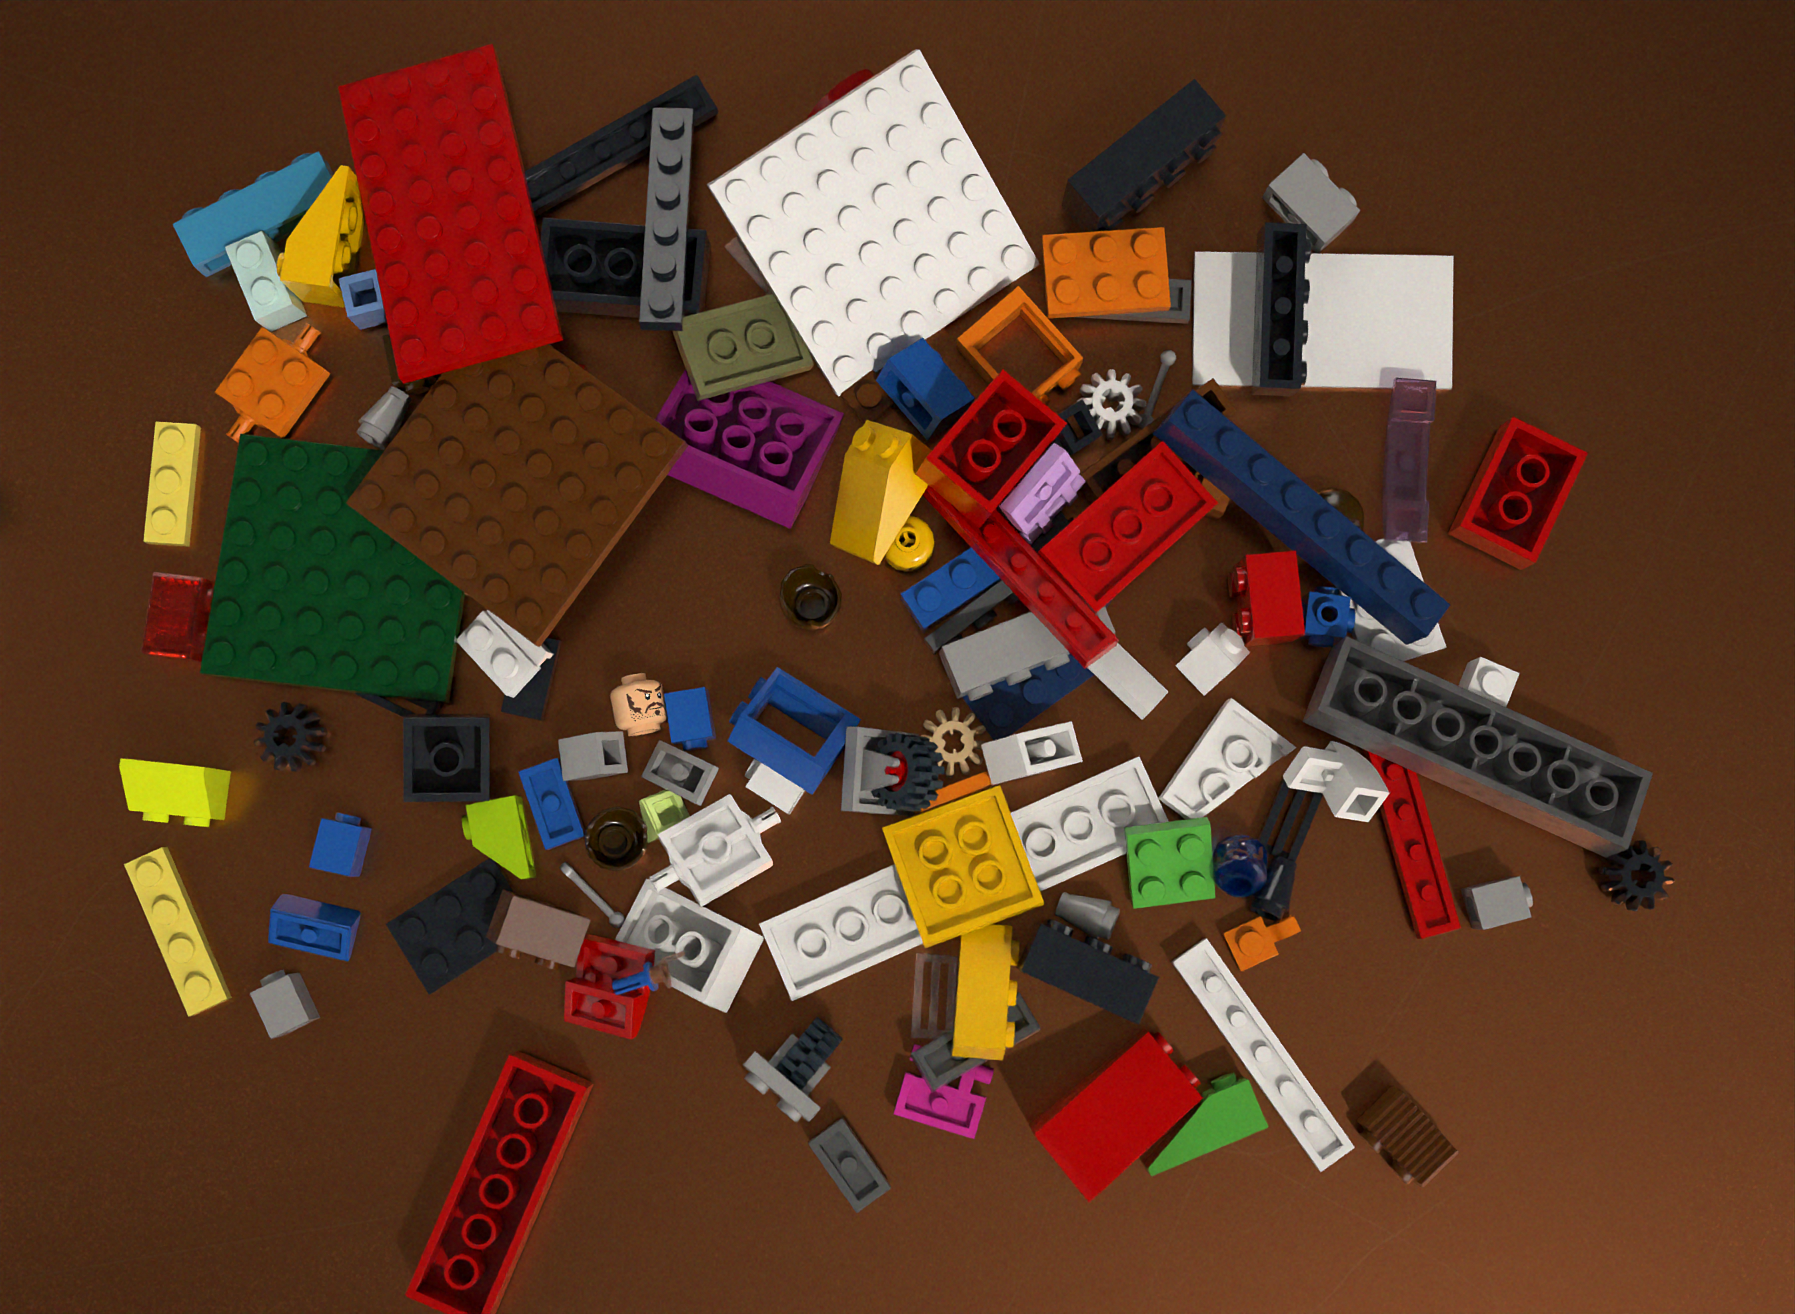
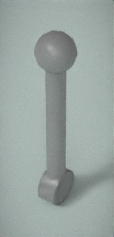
[1138,350,1176,429]
[559,861,625,928]

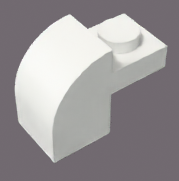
[1283,741,1390,822]

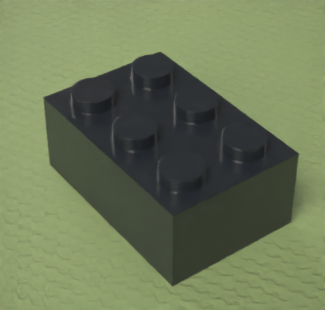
[1016,918,1159,1025]

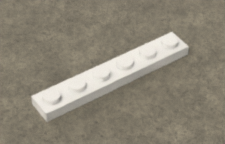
[1171,938,1355,1172]

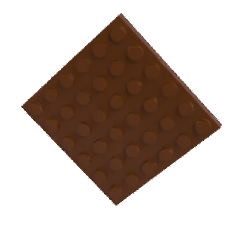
[346,344,689,647]

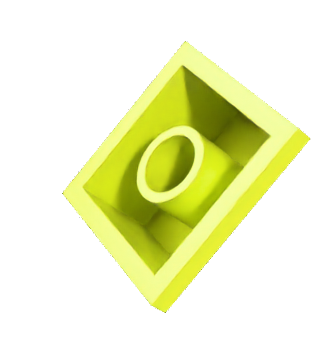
[119,758,231,827]

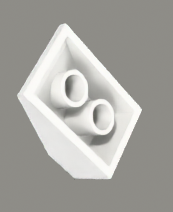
[615,878,765,1013]

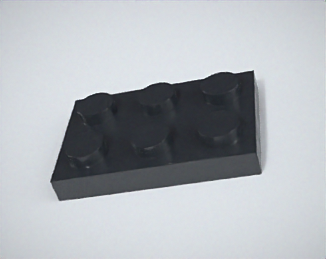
[386,858,518,995]

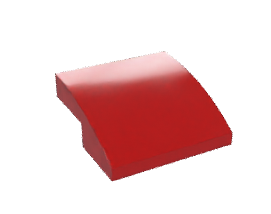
[564,934,655,1039]

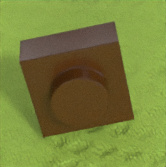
[841,370,896,425]

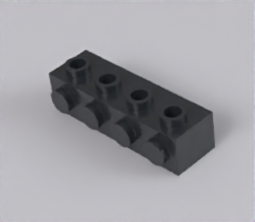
[1252,222,1311,396]

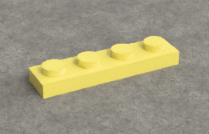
[124,847,232,1016]

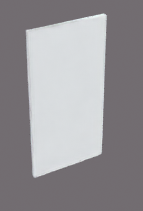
[1192,252,1453,390]

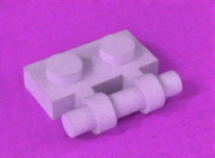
[999,443,1086,545]

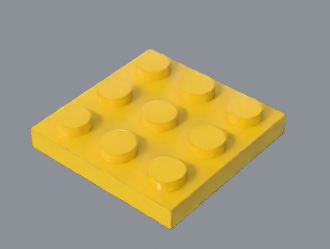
[882,785,1044,948]

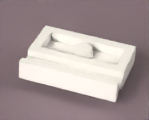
[457,610,554,698]

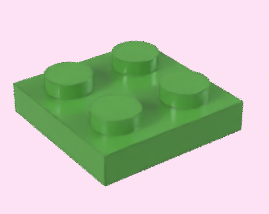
[1124,817,1215,909]

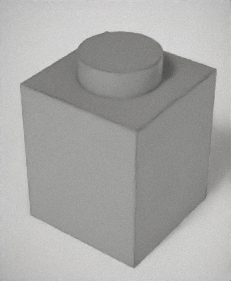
[558,731,628,781]
[1461,876,1533,930]
[250,970,320,1039]

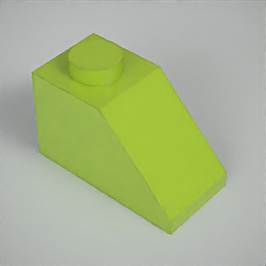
[462,795,537,879]

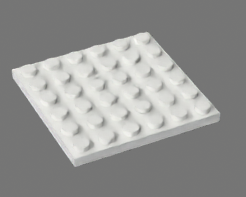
[707,49,1040,396]

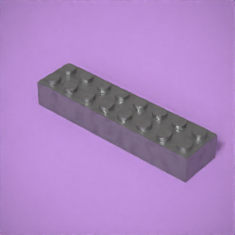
[1303,636,1653,857]

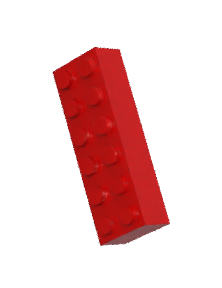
[405,1050,594,1314]

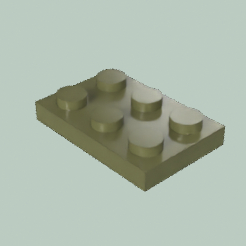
[673,294,814,401]

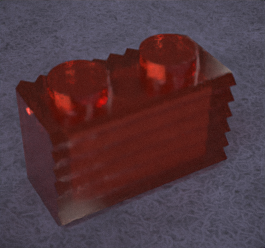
[141,572,214,662]

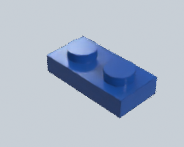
[518,758,585,850]

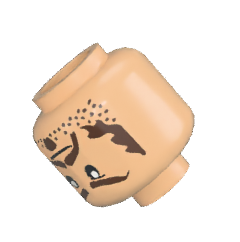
[610,673,667,736]

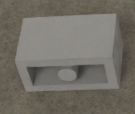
[1262,153,1360,254]

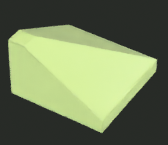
[639,789,690,843]

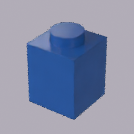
[664,687,716,751]
[309,812,372,877]

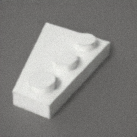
[1158,698,1297,819]

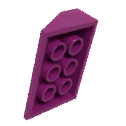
[655,369,844,529]

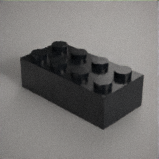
[1062,79,1226,232]
[541,218,711,318]

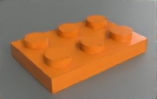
[1042,227,1171,319]

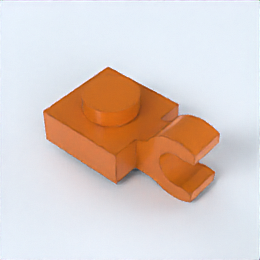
[1222,915,1301,972]

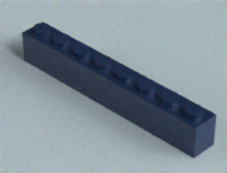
[1153,389,1451,645]

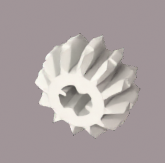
[1077,369,1146,440]

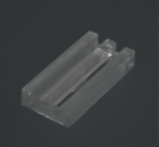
[911,953,958,1039]

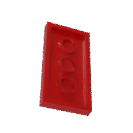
[1038,441,1218,614]

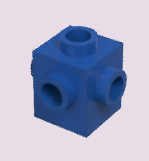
[1299,586,1356,648]

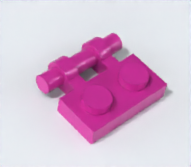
[894,1044,994,1139]

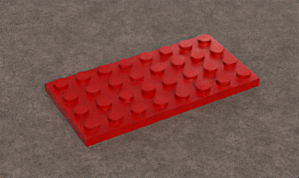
[338,44,563,384]

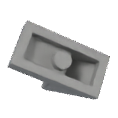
[641,740,719,806]

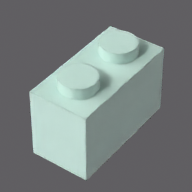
[225,231,307,332]

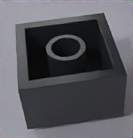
[403,714,490,802]

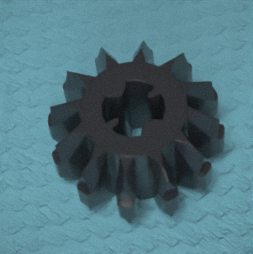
[254,702,328,772]
[1598,840,1675,911]

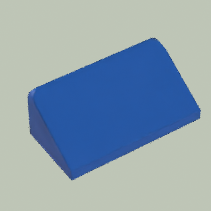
[268,894,360,961]

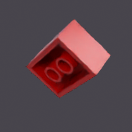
[916,369,1067,528]
[1448,416,1588,570]

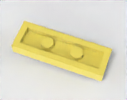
[144,422,201,547]

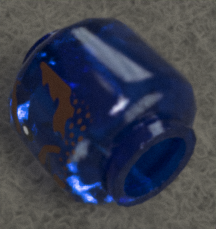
[1213,835,1267,898]

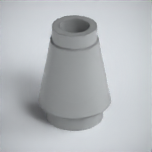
[357,387,412,450]
[1055,892,1120,940]

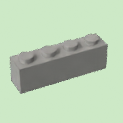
[939,606,1115,701]

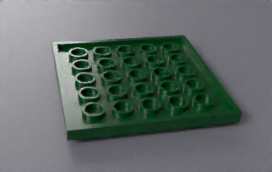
[200,434,465,704]

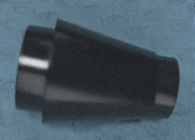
[1249,856,1298,921]

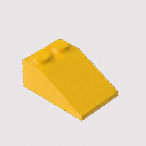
[277,165,365,307]
[830,420,932,565]

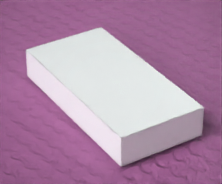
[1087,643,1168,720]

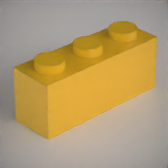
[952,924,1020,1060]

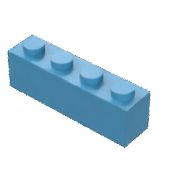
[173,151,334,277]

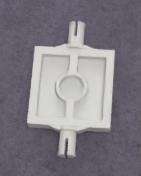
[649,794,781,907]

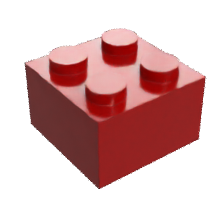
[1228,551,1305,647]

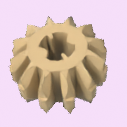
[921,707,987,778]

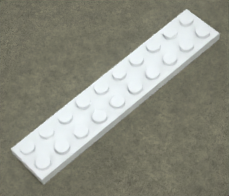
[759,757,1169,1001]

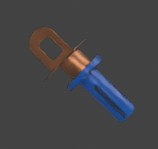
[612,952,685,995]

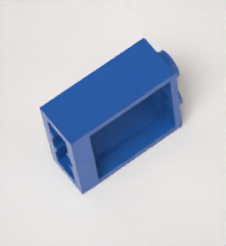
[728,667,861,795]

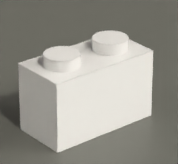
[981,721,1083,785]

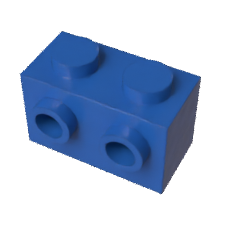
[876,338,975,441]

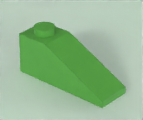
[1143,1073,1268,1176]

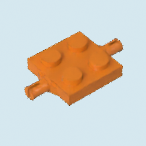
[215,323,330,443]

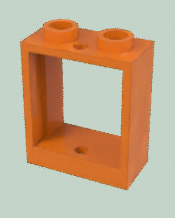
[956,286,1083,406]

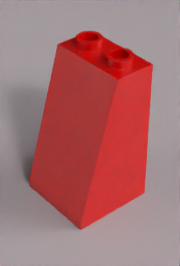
[1029,1029,1203,1203]

